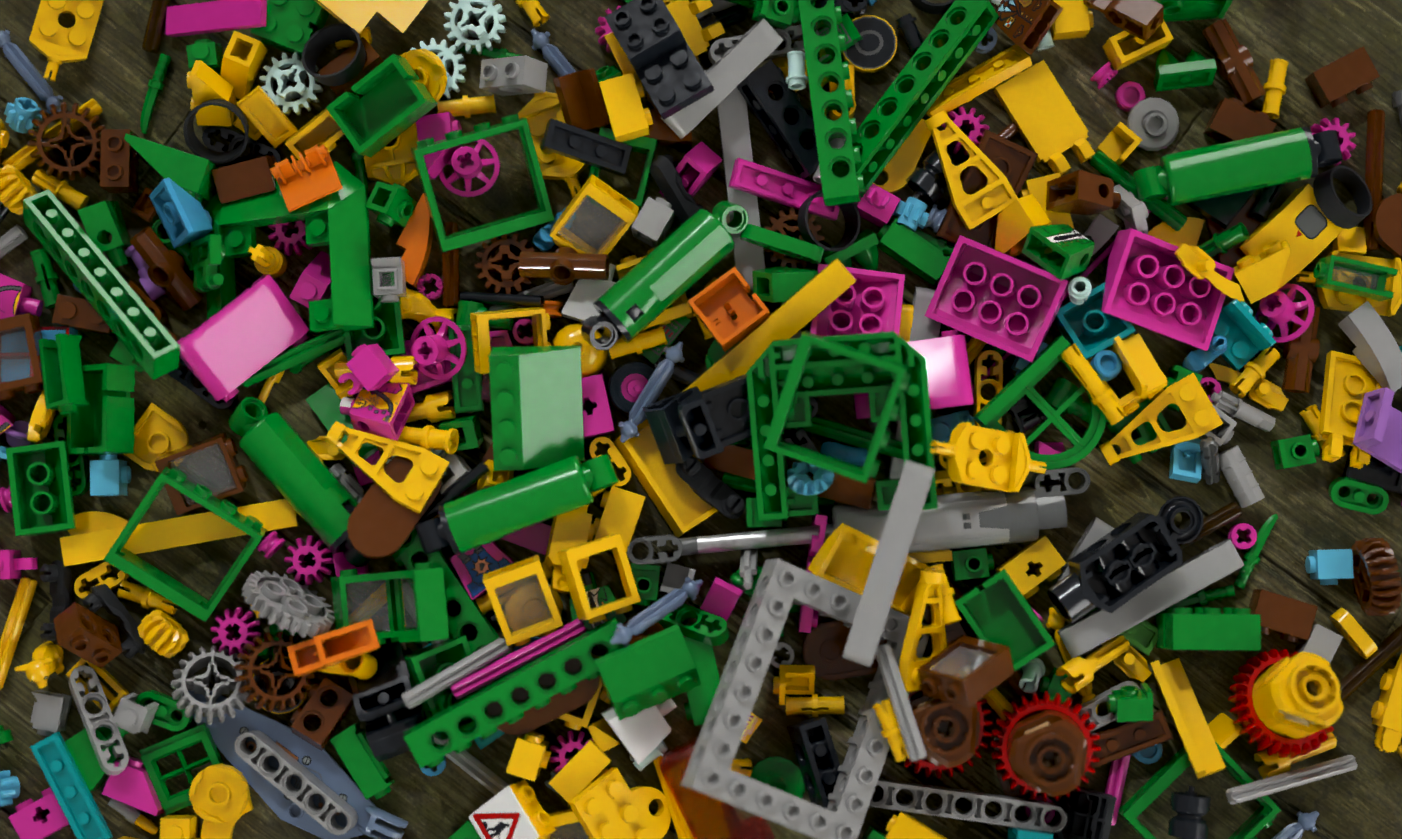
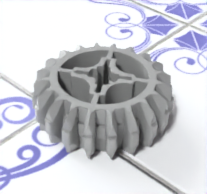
[171,645,250,725]

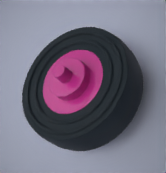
[608,361,658,413]

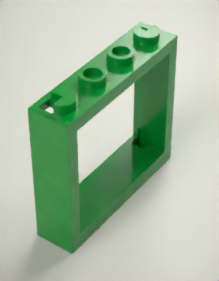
[411,114,554,252]
[763,331,911,484]
[103,467,266,622]
[1118,742,1281,839]

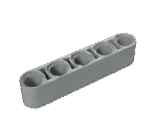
[661,18,783,139]
[234,730,358,835]

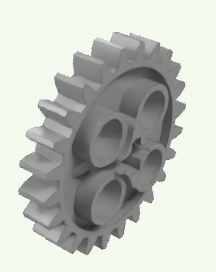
[242,570,335,638]

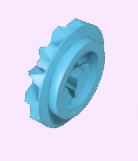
[787,461,834,495]

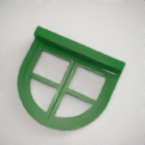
[973,336,1107,470]

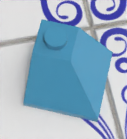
[149,178,213,248]

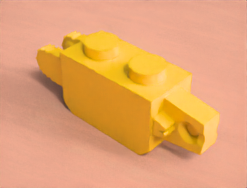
[544,504,595,594]
[1371,653,1402,753]

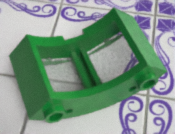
[331,562,449,644]

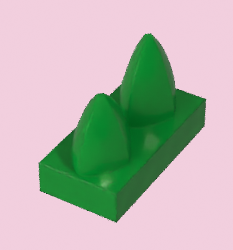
[1153,49,1217,92]
[821,229,879,271]

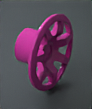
[439,139,500,197]
[1255,283,1315,343]
[410,316,467,380]

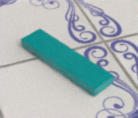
[30,732,113,839]

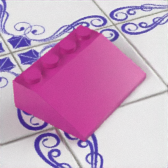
[1101,228,1235,351]
[925,235,1069,363]
[809,264,905,337]

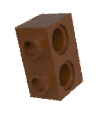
[100,129,139,193]
[53,602,123,668]
[290,678,354,751]

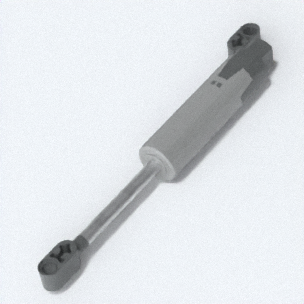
[627,467,1090,565]

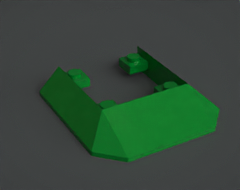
[204,161,374,333]
[746,331,938,520]

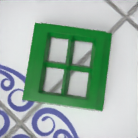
[139,723,224,815]

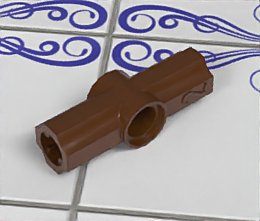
[1202,18,1266,105]
[130,226,204,311]
[518,247,610,285]
[1282,305,1320,394]

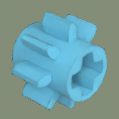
[4,97,42,133]
[893,197,929,232]
[0,770,20,807]

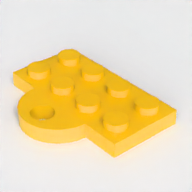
[568,767,671,839]

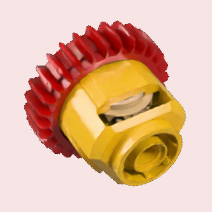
[1228,649,1344,758]

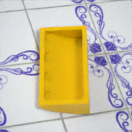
[614,419,718,538]
[807,523,930,617]

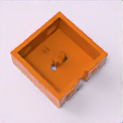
[688,266,771,352]

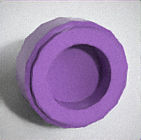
[5,420,35,447]

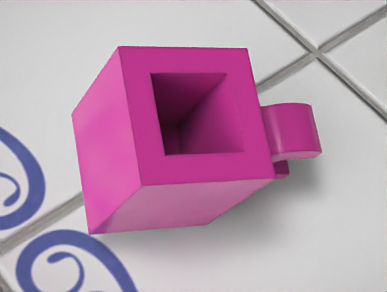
[855,184,901,228]
[338,344,400,395]
[0,550,38,580]

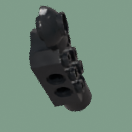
[1047,496,1203,624]

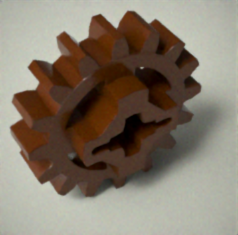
[764,208,824,269]
[475,233,535,294]

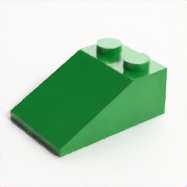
[124,133,218,203]

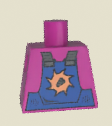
[450,542,515,601]

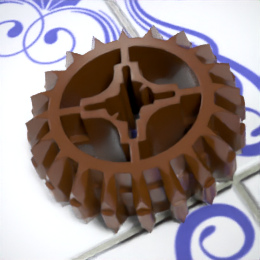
[27,102,106,181]
[1351,537,1402,617]
[234,632,315,712]

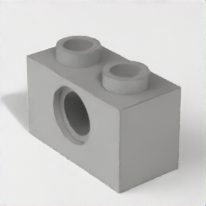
[479,55,548,96]
[631,197,675,248]

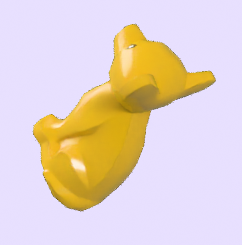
[400,287,458,334]
[14,641,65,689]

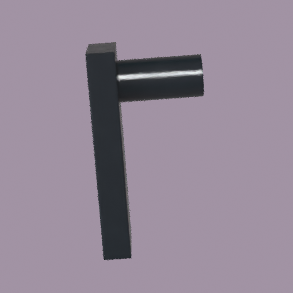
[540,118,632,176]

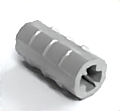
[1218,445,1265,508]

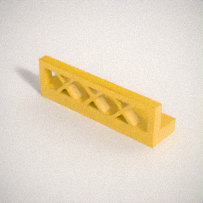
[1150,658,1226,779]

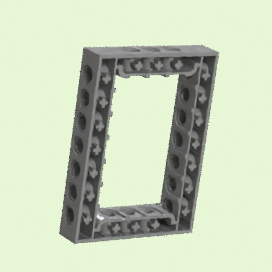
[681,559,930,839]

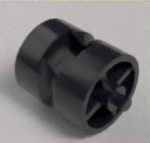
[906,150,961,205]
[1168,785,1211,839]

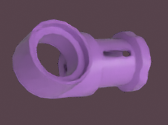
[125,245,166,301]

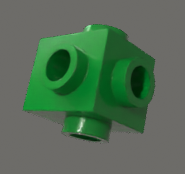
[365,181,417,228]

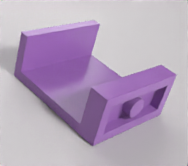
[1353,387,1402,474]

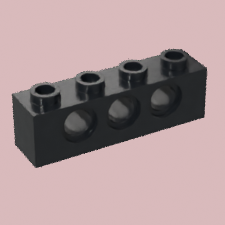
[737,60,819,179]
[787,717,861,831]

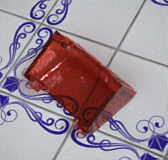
[660,735,775,839]

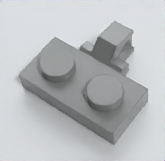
[1114,184,1149,235]

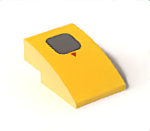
[1239,184,1344,289]

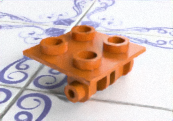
[270,144,343,212]

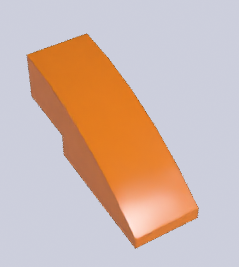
[396,193,433,289]
[287,619,380,677]

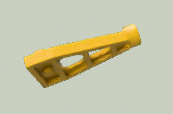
[924,109,1018,231]
[1099,373,1224,466]
[325,421,450,515]
[899,569,947,692]

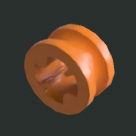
[541,300,563,318]

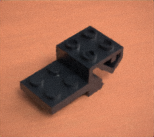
[605,0,714,120]
[643,374,751,465]
[348,628,435,762]

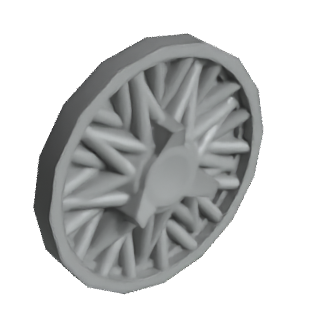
[1127,98,1179,151]

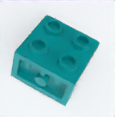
[1212,299,1276,371]

